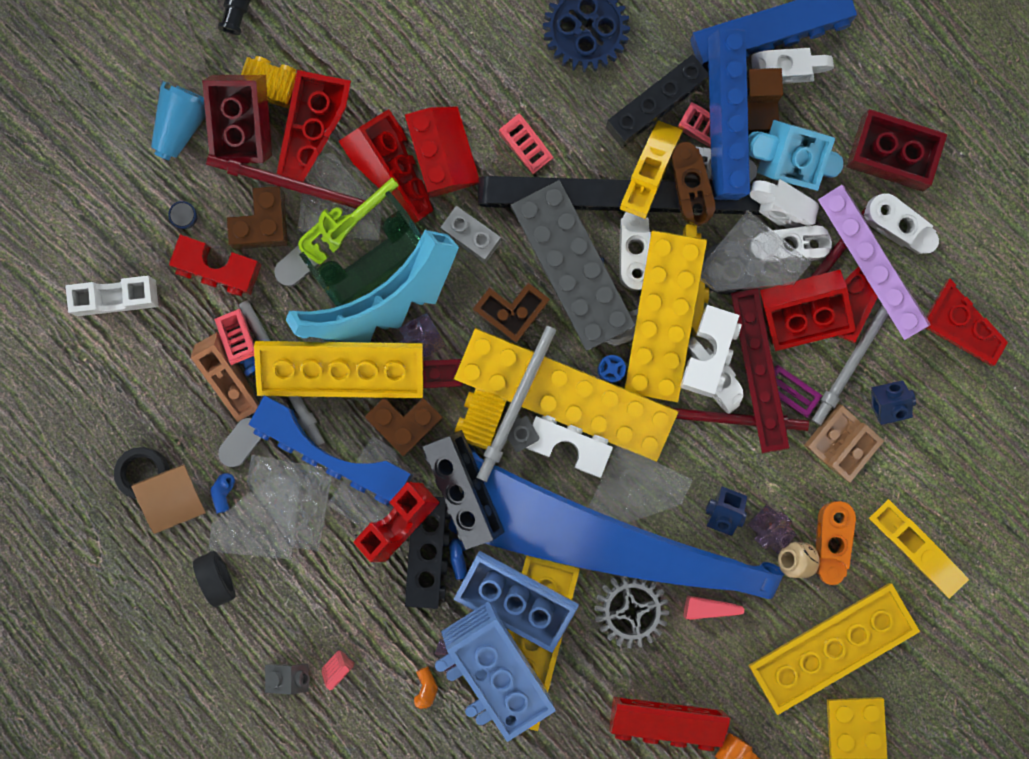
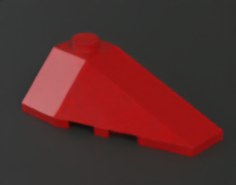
[276,70,351,182]
[338,109,433,223]

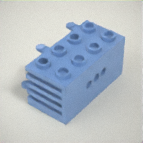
[435,601,556,742]

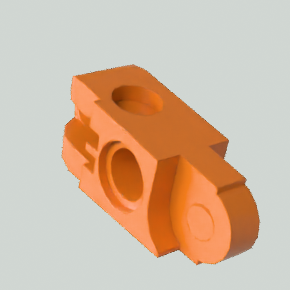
[816,501,856,585]

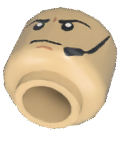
[778,542,820,578]

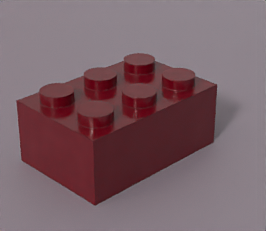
[202,75,272,163]
[846,109,947,192]

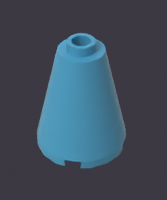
[151,81,206,160]

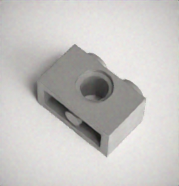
[440,206,501,264]

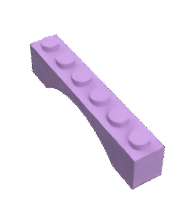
[818,185,931,340]

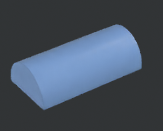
[453,551,579,653]

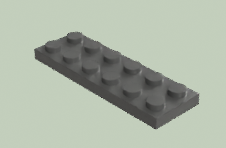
[511,180,636,352]

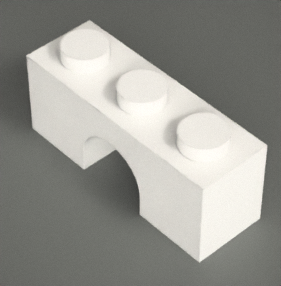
[66,276,159,316]
[680,305,741,398]
[525,415,613,478]

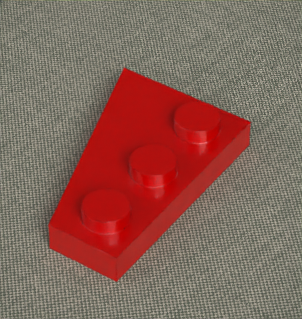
[838,266,878,344]
[926,278,1008,367]

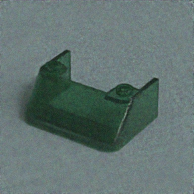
[299,191,422,307]

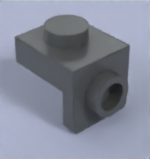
[507,414,539,452]
[265,663,310,695]

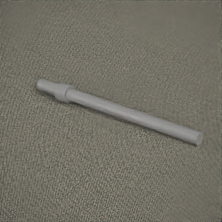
[239,300,325,447]
[811,305,889,426]
[476,326,556,482]

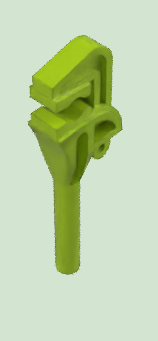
[298,177,399,265]

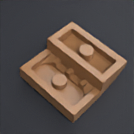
[804,404,884,483]
[131,464,206,534]

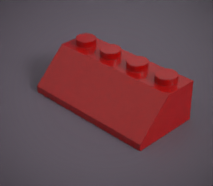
[609,696,730,751]

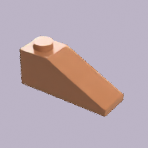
[191,332,259,422]

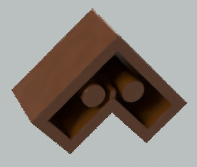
[747,68,783,136]
[227,186,288,250]
[473,283,550,344]
[365,398,444,457]

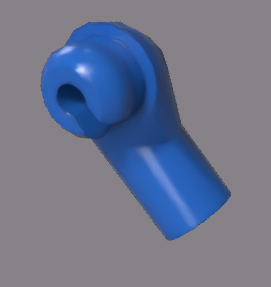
[210,473,235,514]
[449,538,468,579]

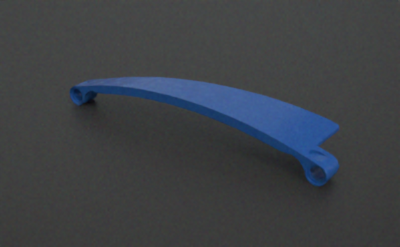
[448,444,784,599]

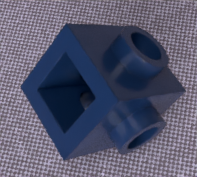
[871,380,916,425]
[705,486,748,536]

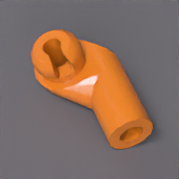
[414,666,438,709]

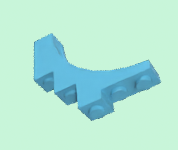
[286,230,459,343]

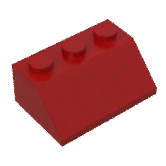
[405,106,479,199]
[760,269,856,351]

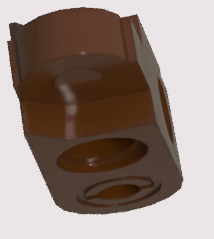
[671,142,715,226]

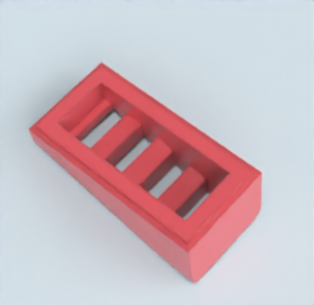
[678,102,711,148]
[499,113,554,175]
[214,309,254,365]
[683,595,745,620]
[322,650,354,690]

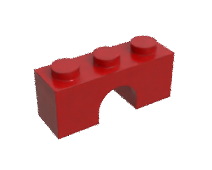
[169,234,261,297]
[353,482,440,562]

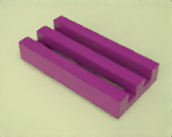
[774,365,823,418]

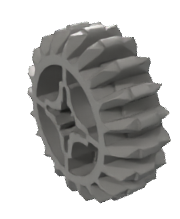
[594,576,669,648]

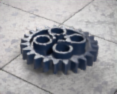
[543,0,630,73]

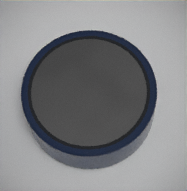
[168,201,197,230]

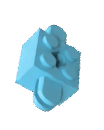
[748,120,843,191]

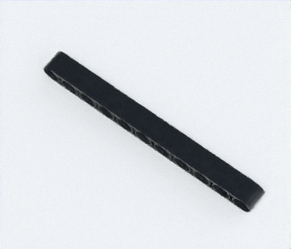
[478,176,763,215]

